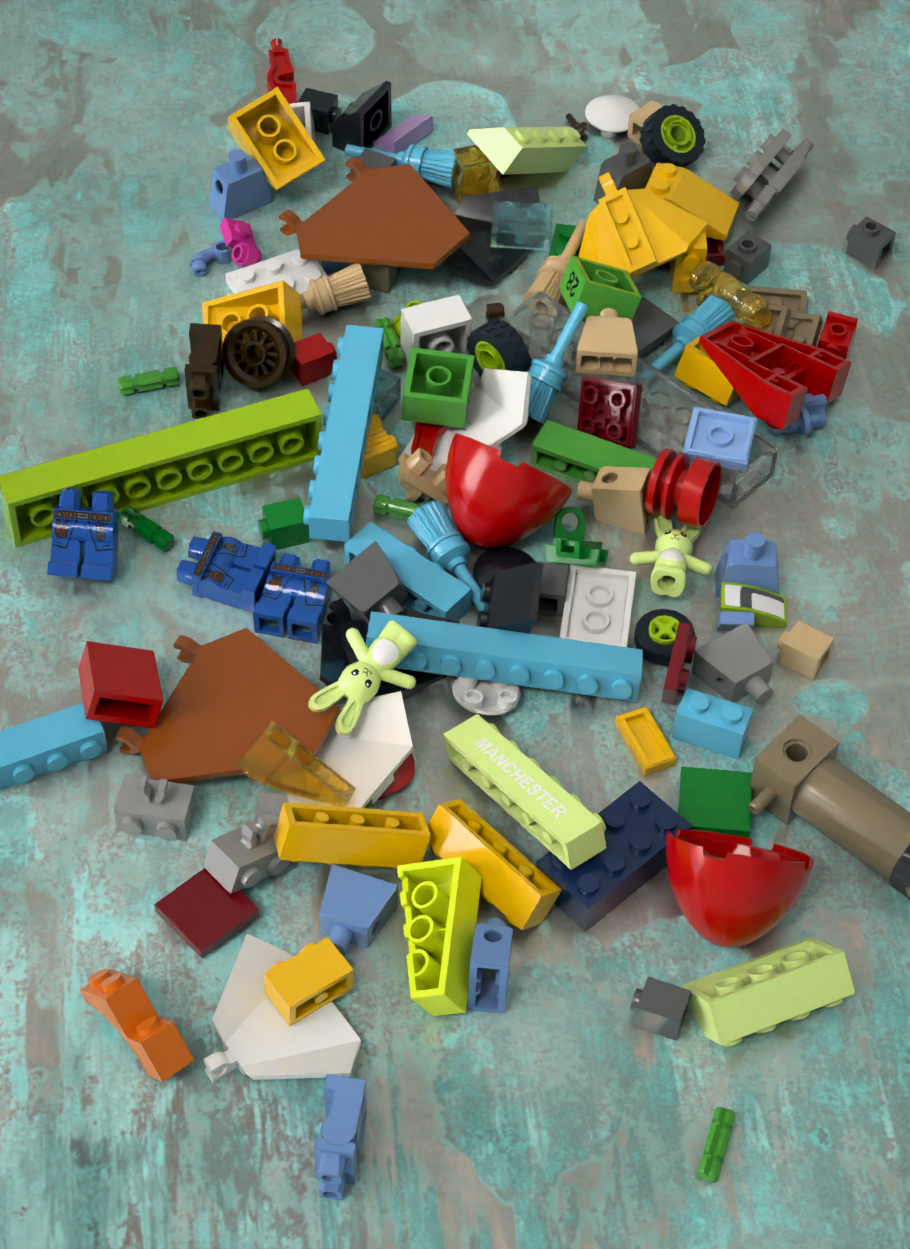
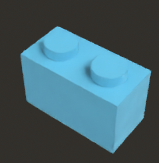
[672,688,753,759]

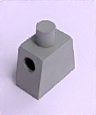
[692,623,773,705]

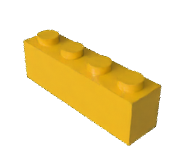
[428,799,562,930]
[274,802,431,869]

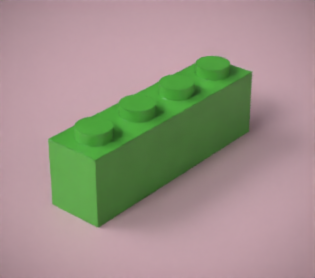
[530,420,657,484]

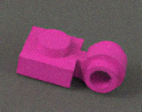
[219,217,262,267]

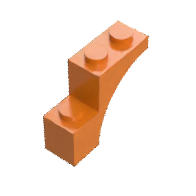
[80,969,194,1082]

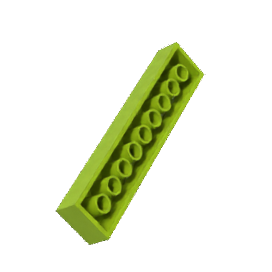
[0,388,322,547]

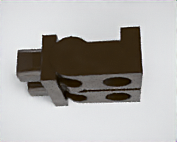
[184,323,225,419]

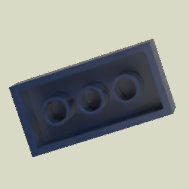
[536,781,692,932]

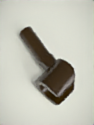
[566,113,588,141]
[486,303,506,322]

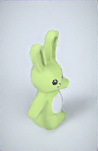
[630,514,713,597]
[308,620,417,735]

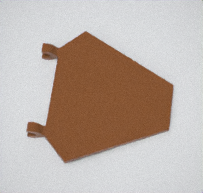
[279,157,470,269]
[115,628,341,783]

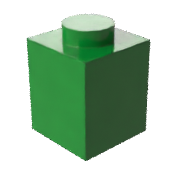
[258,497,310,550]

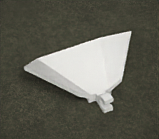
[401,368,531,472]
[278,691,414,808]
[204,933,361,1083]

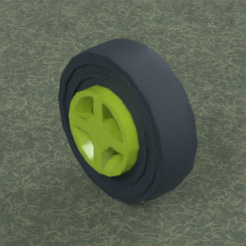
[634,609,695,666]

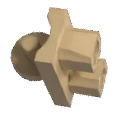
[398,448,448,505]

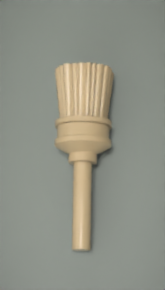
[523,219,587,321]
[300,263,372,316]

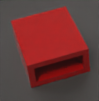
[78,641,163,728]

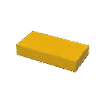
[615,706,677,776]

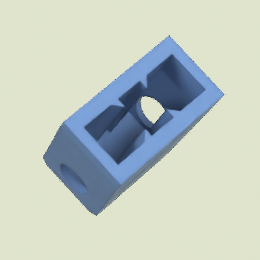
[209,149,272,221]
[715,532,779,598]
[319,864,398,956]
[467,918,513,1014]

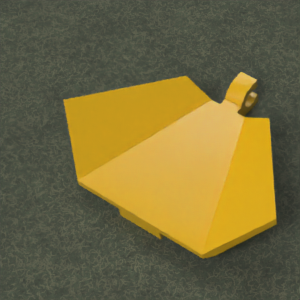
[578,172,709,278]

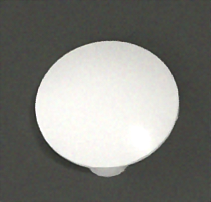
[585,95,639,138]
[452,677,521,716]

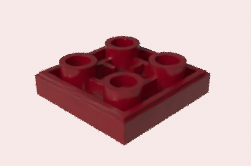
[577,375,642,449]
[661,622,697,705]
[154,868,259,958]

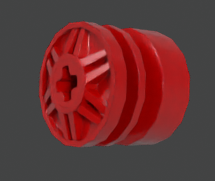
[645,448,722,529]

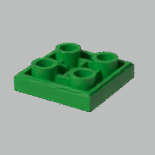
[678,766,752,838]

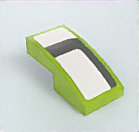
[720,582,787,628]

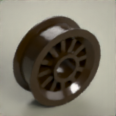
[222,316,295,388]

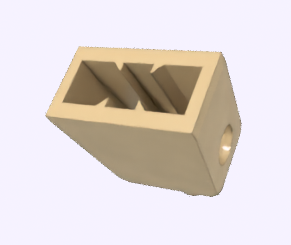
[575,308,638,377]
[577,466,653,535]

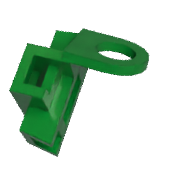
[545,506,609,567]

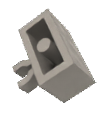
[114,775,197,841]
[203,814,289,894]

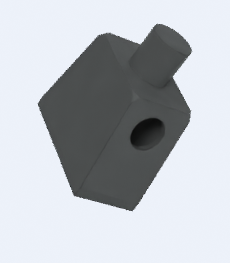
[593,142,653,204]
[326,541,408,622]

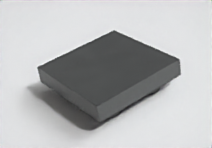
[632,295,680,359]

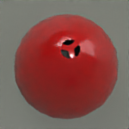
[445,433,572,548]
[666,829,814,948]

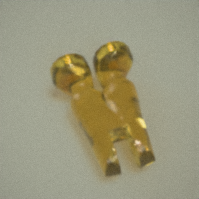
[689,261,772,329]

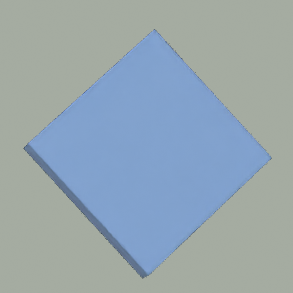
[683,407,757,472]

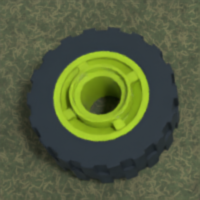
[639,104,706,168]
[467,319,532,378]

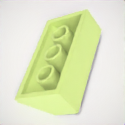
[467,126,587,175]
[680,937,855,1046]

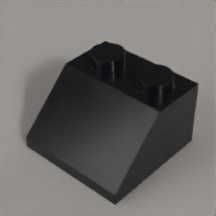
[331,80,392,152]
[476,562,544,634]

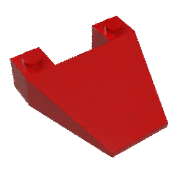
[699,320,852,430]

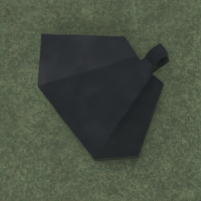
[446,187,544,286]
[319,599,460,701]

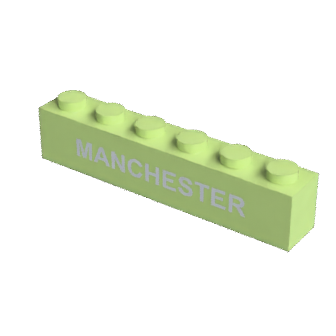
[443,714,607,870]

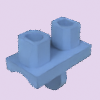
[770,393,827,435]

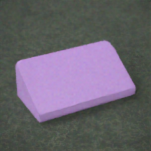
[373,115,433,154]

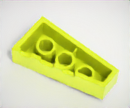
[397,857,482,1016]

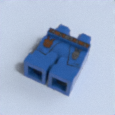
[47,488,119,580]
[177,531,276,613]
[253,553,332,644]

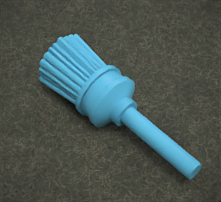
[345,144,462,190]
[638,294,736,385]
[527,301,589,426]
[406,501,484,612]

